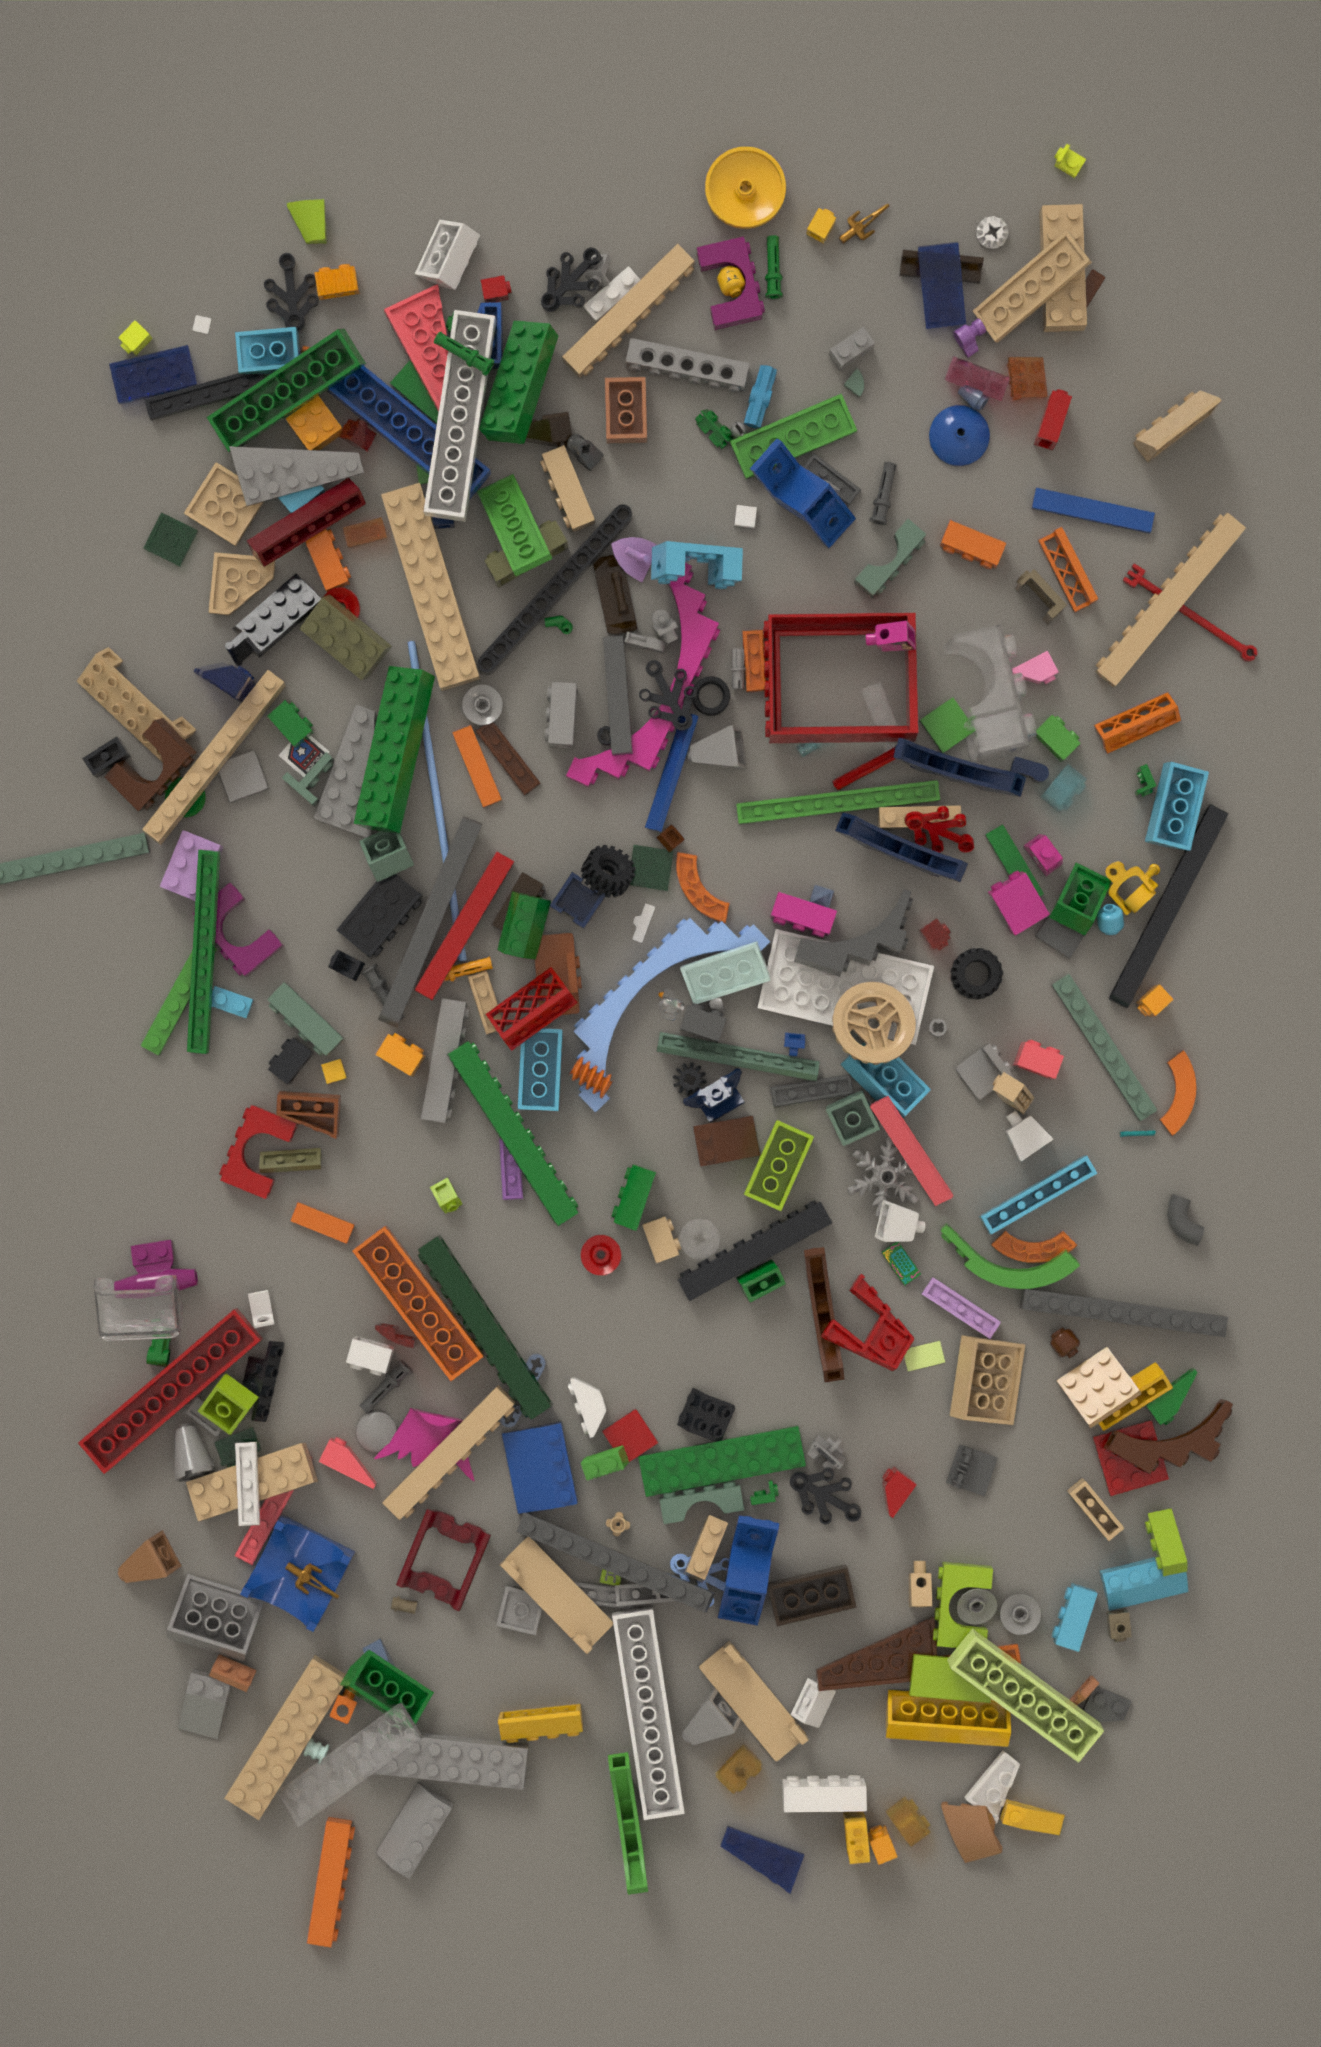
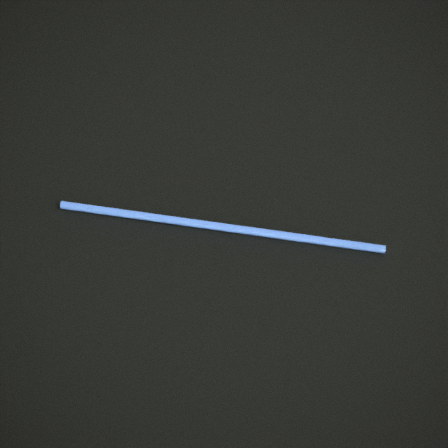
[407,641,467,962]

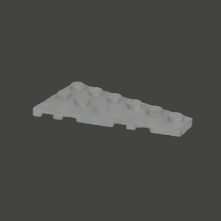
[314,705,375,838]

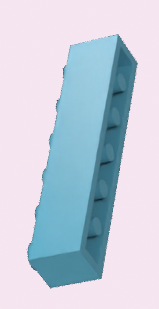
[979,1155,1097,1234]

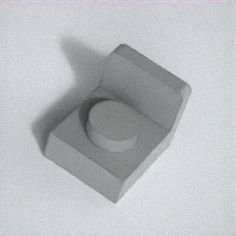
[584,254,611,287]

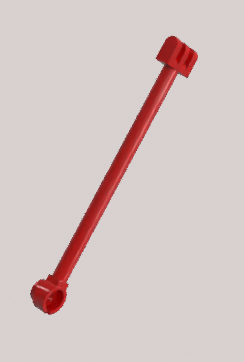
[1122,564,1258,662]

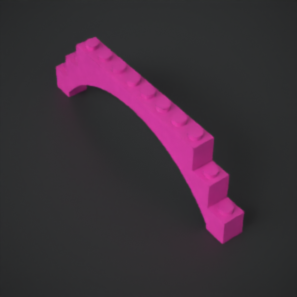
[566,563,721,788]

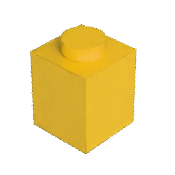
[806,208,836,244]

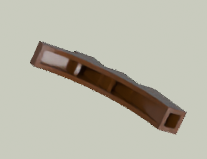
[804,1247,845,1383]
[1103,1399,1233,1474]

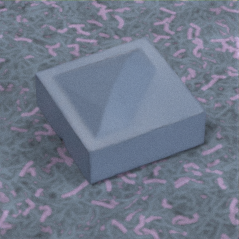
[809,885,834,908]

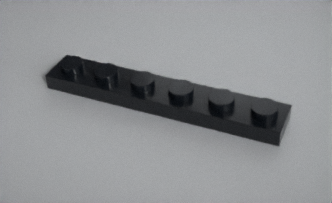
[144,373,265,420]

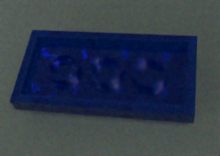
[917,241,966,329]
[109,345,198,404]

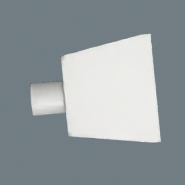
[1005,1110,1053,1161]
[875,1200,925,1242]

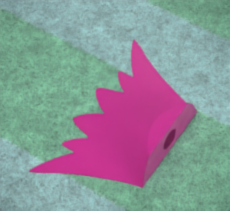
[374,1408,475,1481]

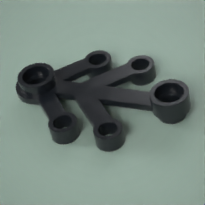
[541,247,601,312]
[264,253,319,332]
[639,660,697,731]
[790,1467,862,1525]

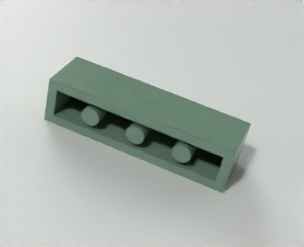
[267,982,345,1056]

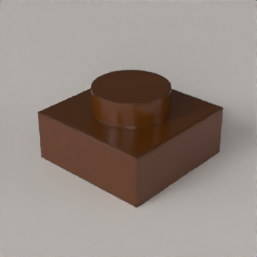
[656,824,685,853]

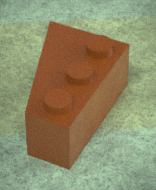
[276,1091,341,1139]

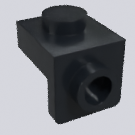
[328,950,365,981]

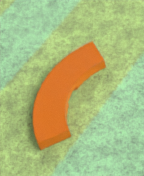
[676,852,729,923]
[1159,1050,1196,1136]
[991,1231,1077,1263]

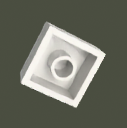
[346,1336,395,1376]

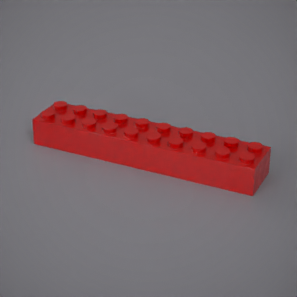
[78,1308,263,1474]

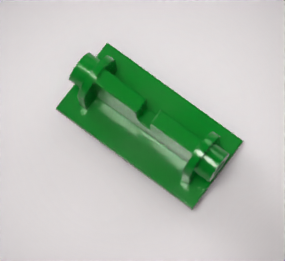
[695,409,734,450]

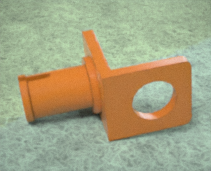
[330,1688,357,1724]

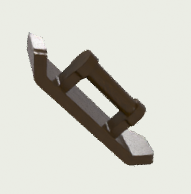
[593,555,638,635]

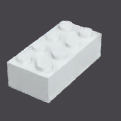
[782,1775,867,1812]

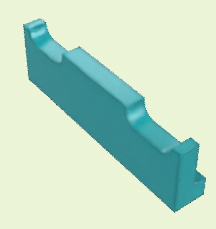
[1120,1130,1156,1137]

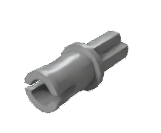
[730,648,746,689]

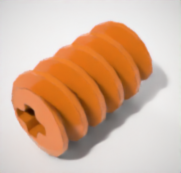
[568,1057,614,1099]

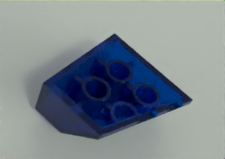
[193,662,256,703]

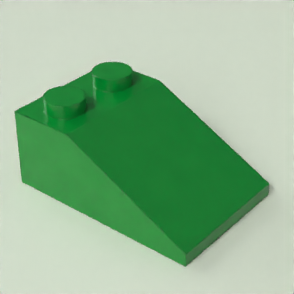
[1049,862,1112,936]

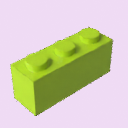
[1145,1508,1188,1577]

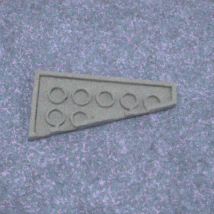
[229,446,364,506]

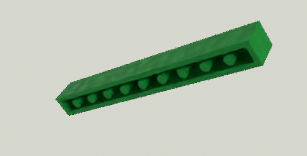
[446,1041,579,1226]

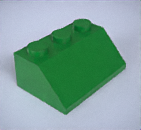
[497,891,551,960]
[611,1164,656,1231]

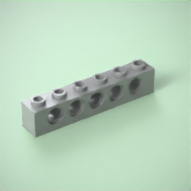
[626,338,750,393]

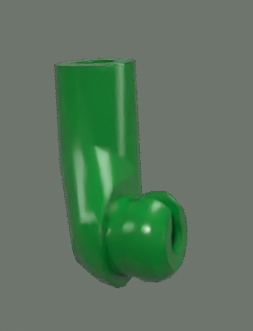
[544,615,573,635]

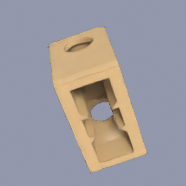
[909,1561,932,1607]

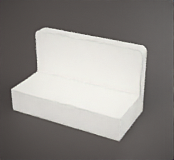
[791,1678,836,1728]

